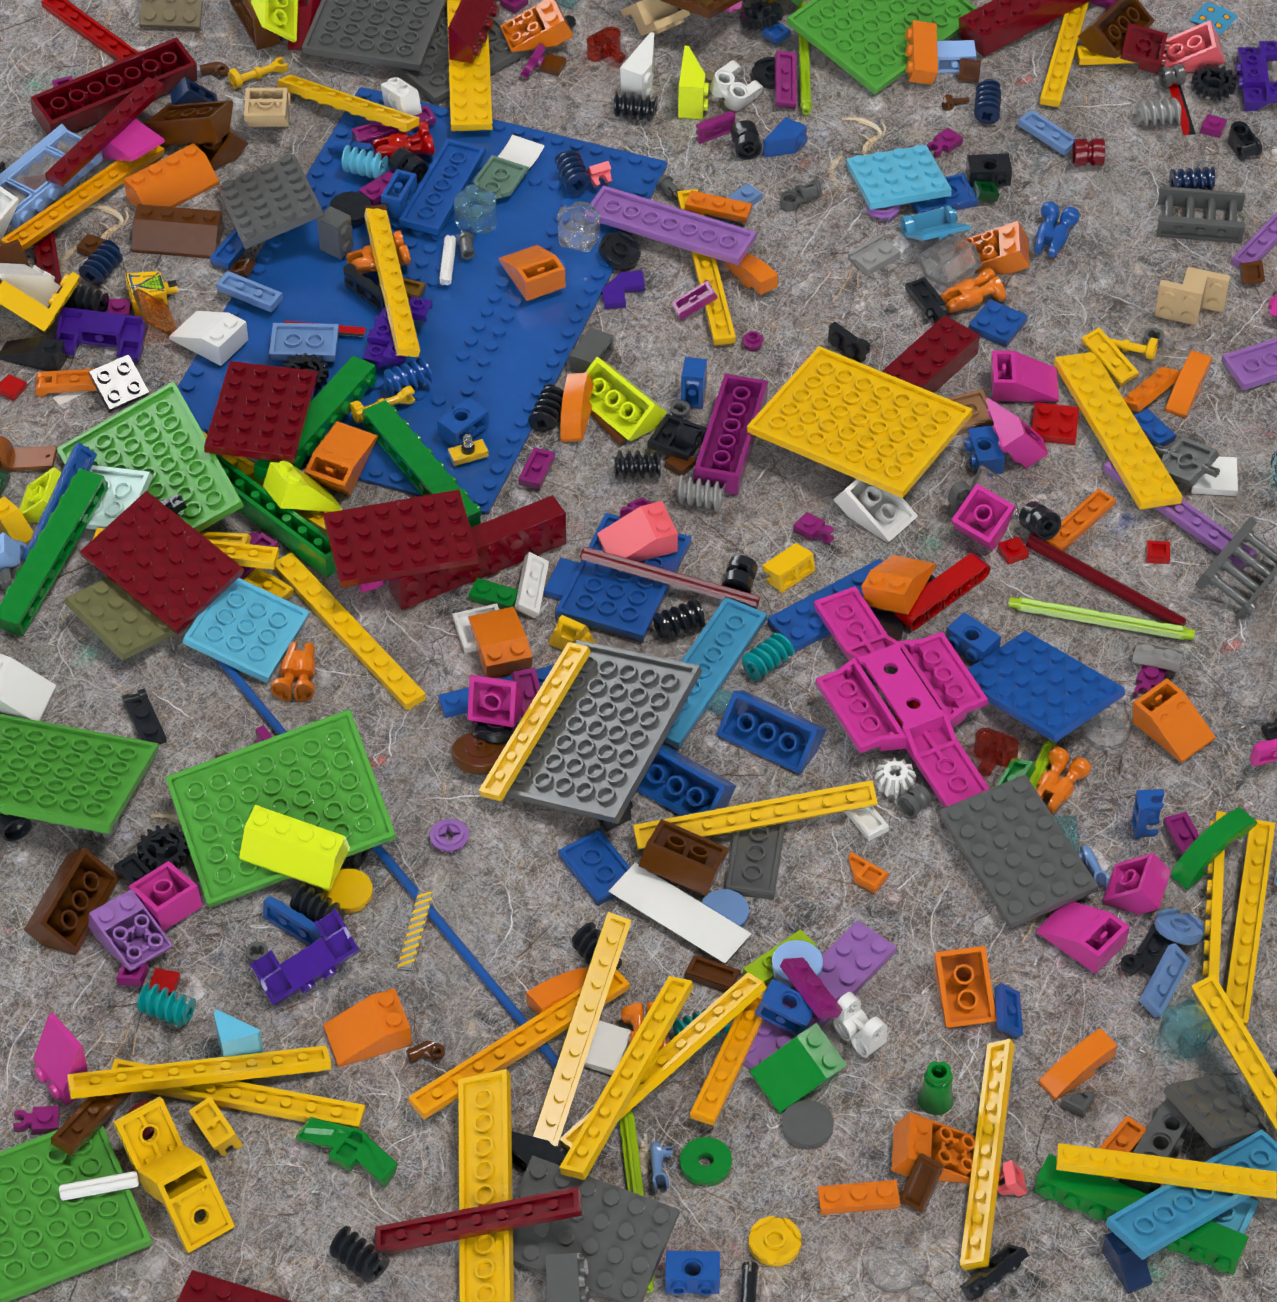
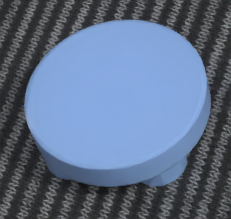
[772,940,823,987]

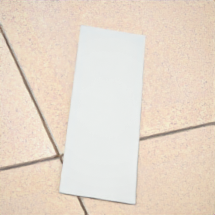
[608,862,752,963]

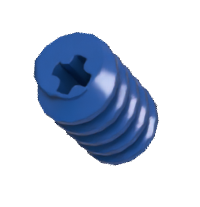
[384,357,434,397]

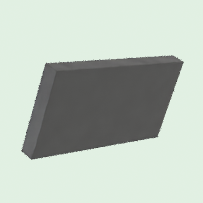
[725,823,786,900]

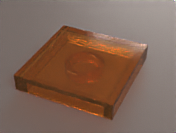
[132,288,177,336]

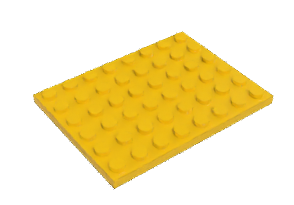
[747,346,973,498]

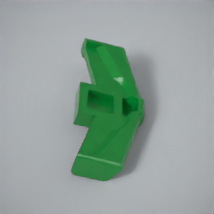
[296,1117,398,1188]

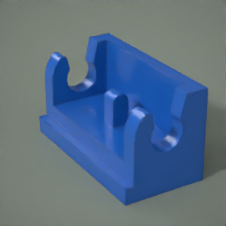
[1131,789,1165,840]

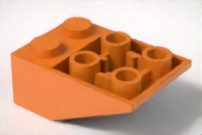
[500,0,574,52]
[959,221,1030,274]
[499,245,565,301]
[304,421,378,496]
[1130,678,1216,763]
[891,1112,976,1184]

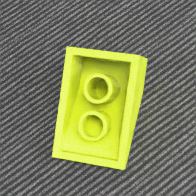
[251,0,298,43]
[678,45,709,119]
[263,461,343,512]

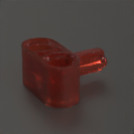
[587,26,626,64]
[973,728,1020,777]

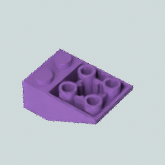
[88,889,173,972]

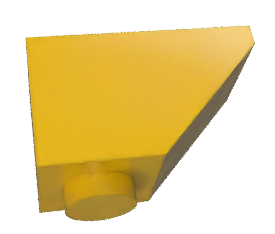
[0,496,34,545]

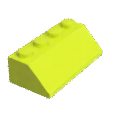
[585,357,667,442]
[239,805,350,891]

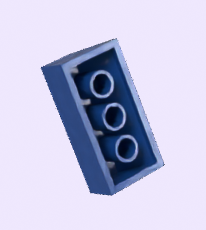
[716,690,827,774]
[637,743,737,816]

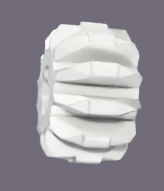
[874,757,916,799]

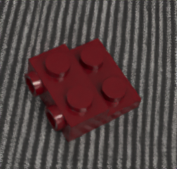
[1120,23,1170,74]

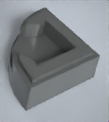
[1060,1091,1096,1118]

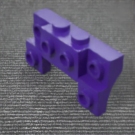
[1235,41,1277,111]
[362,297,433,370]
[55,307,149,364]
[249,909,361,1006]

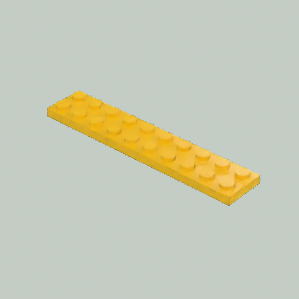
[447,0,493,131]
[1053,352,1183,510]
[458,1069,514,1302]

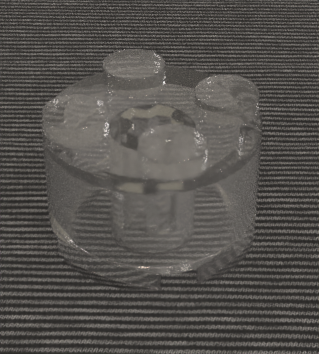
[557,202,600,252]
[1082,700,1133,751]

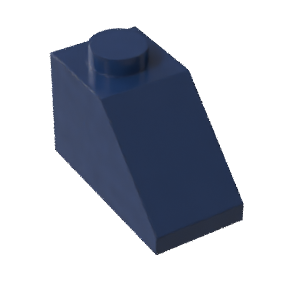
[169,77,218,105]
[1102,1232,1152,1294]

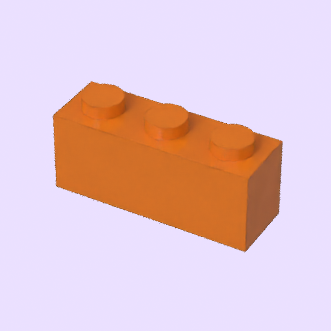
[905,20,938,85]

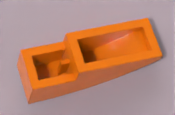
[724,253,778,295]
[1165,350,1212,418]
[560,373,594,442]
[526,967,588,1015]
[1039,1028,1117,1101]

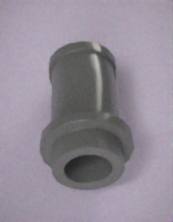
[657,175,681,200]
[457,232,475,260]

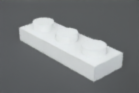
[514,552,549,618]

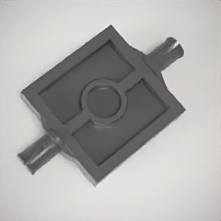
[1154,436,1220,487]

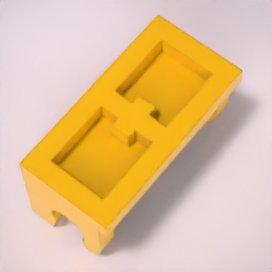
[762,543,816,594]
[189,1096,243,1156]

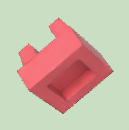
[587,161,612,188]
[997,1160,1027,1197]

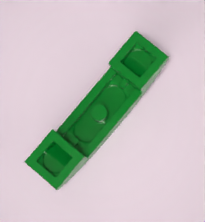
[1170,807,1258,891]

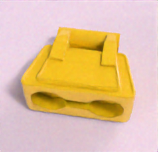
[549,615,596,651]

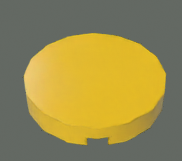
[323,869,373,914]
[748,1216,801,1267]

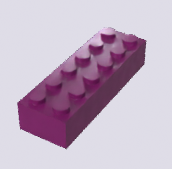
[694,373,768,495]

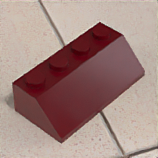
[448,0,499,64]

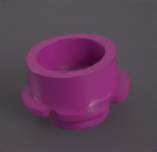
[742,331,764,351]

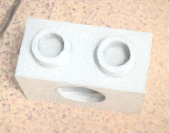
[381,77,422,116]

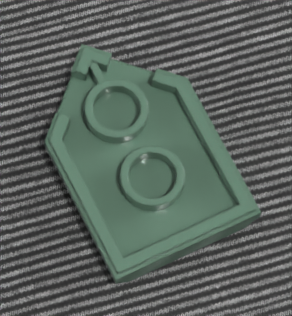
[473,155,529,202]

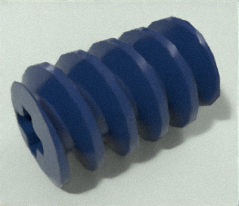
[974,79,1001,124]
[555,150,590,195]
[1169,167,1215,190]
[78,240,123,285]

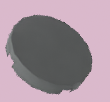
[782,1100,834,1149]

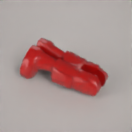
[372,121,435,160]

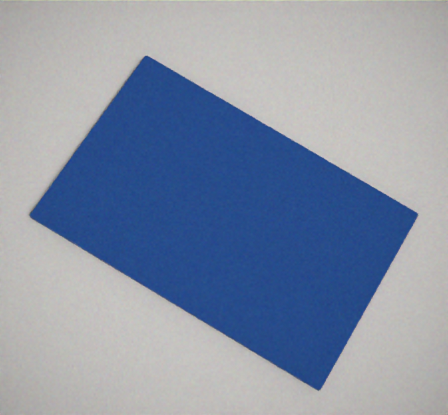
[177,87,667,514]

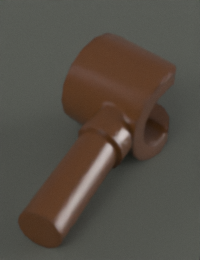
[942,94,969,111]

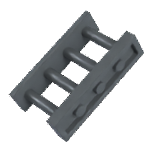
[1157,186,1245,243]
[1195,517,1277,619]

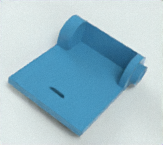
[900,205,971,241]

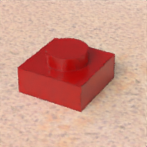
[998,536,1029,565]

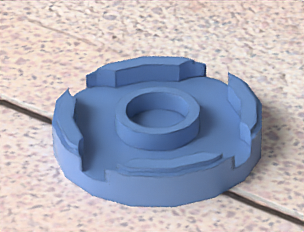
[701,889,749,928]
[1154,908,1205,945]

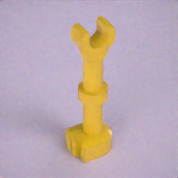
[228,57,288,89]
[1110,338,1158,360]
[350,386,415,424]

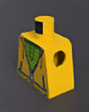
[125,271,178,316]

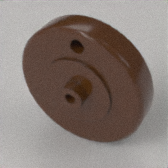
[451,733,507,775]

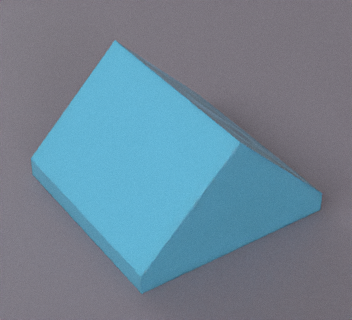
[214,1009,263,1057]

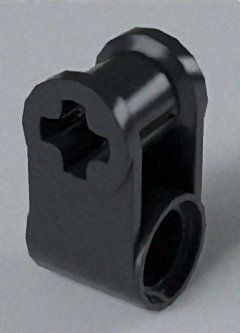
[1227,121,1262,161]

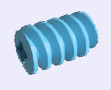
[341,145,388,179]

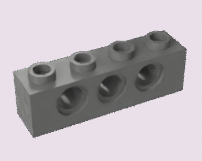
[1119,1097,1194,1194]

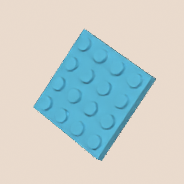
[846,145,951,210]
[183,578,310,683]

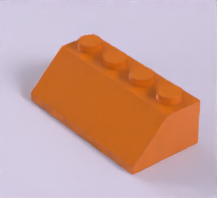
[124,143,220,207]

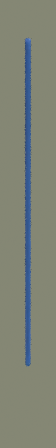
[189,627,559,1068]

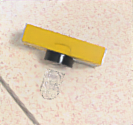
[448,434,489,466]

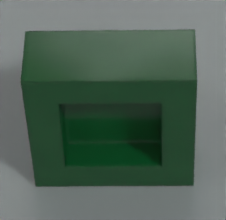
[973,180,1000,202]

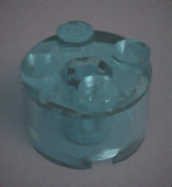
[454,185,497,235]
[1159,996,1218,1059]

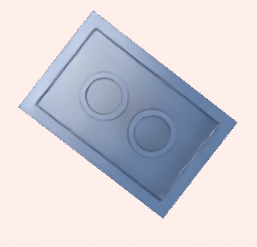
[269,323,339,362]

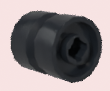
[731,120,762,160]
[389,147,429,184]
[1019,501,1061,540]
[722,555,758,593]
[0,813,32,841]

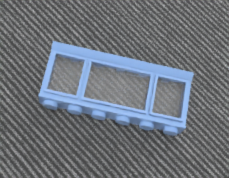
[0,124,103,229]

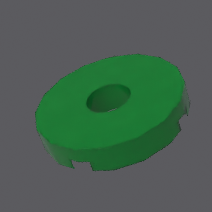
[680,1137,732,1186]

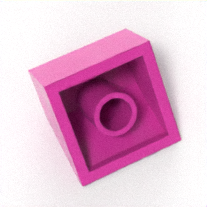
[951,483,1015,552]
[468,675,523,727]
[1102,853,1171,914]
[128,861,202,932]

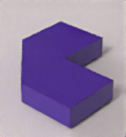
[602,270,645,309]

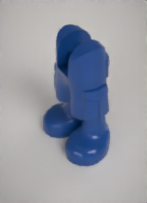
[1034,201,1080,258]

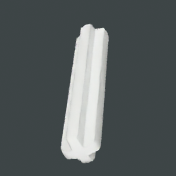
[439,235,456,286]
[59,1171,139,1200]

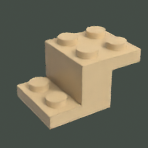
[621,0,690,36]
[243,88,291,127]
[1154,267,1231,326]

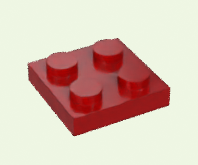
[1032,402,1079,445]

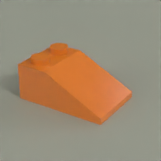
[861,555,936,615]
[468,607,532,678]
[932,946,997,1028]
[323,988,412,1068]

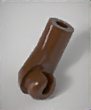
[199,61,229,77]
[406,1040,445,1062]

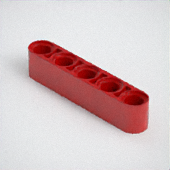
[894,553,991,631]

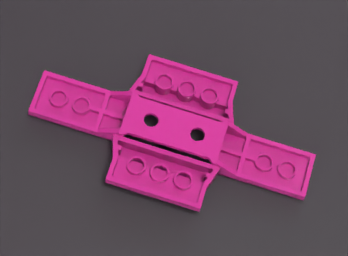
[814,586,990,808]

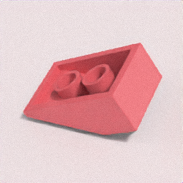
[1159,20,1225,72]
[597,501,678,562]

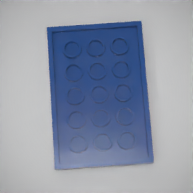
[556,513,692,641]
[968,630,1125,743]

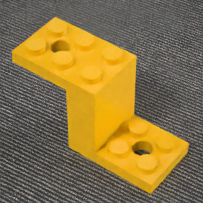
[0,271,81,334]
[113,1097,235,1253]

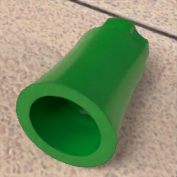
[918,1061,954,1115]

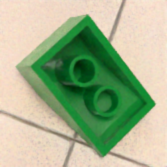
[749,1023,847,1114]

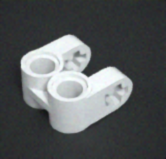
[710,60,764,111]
[833,992,887,1058]

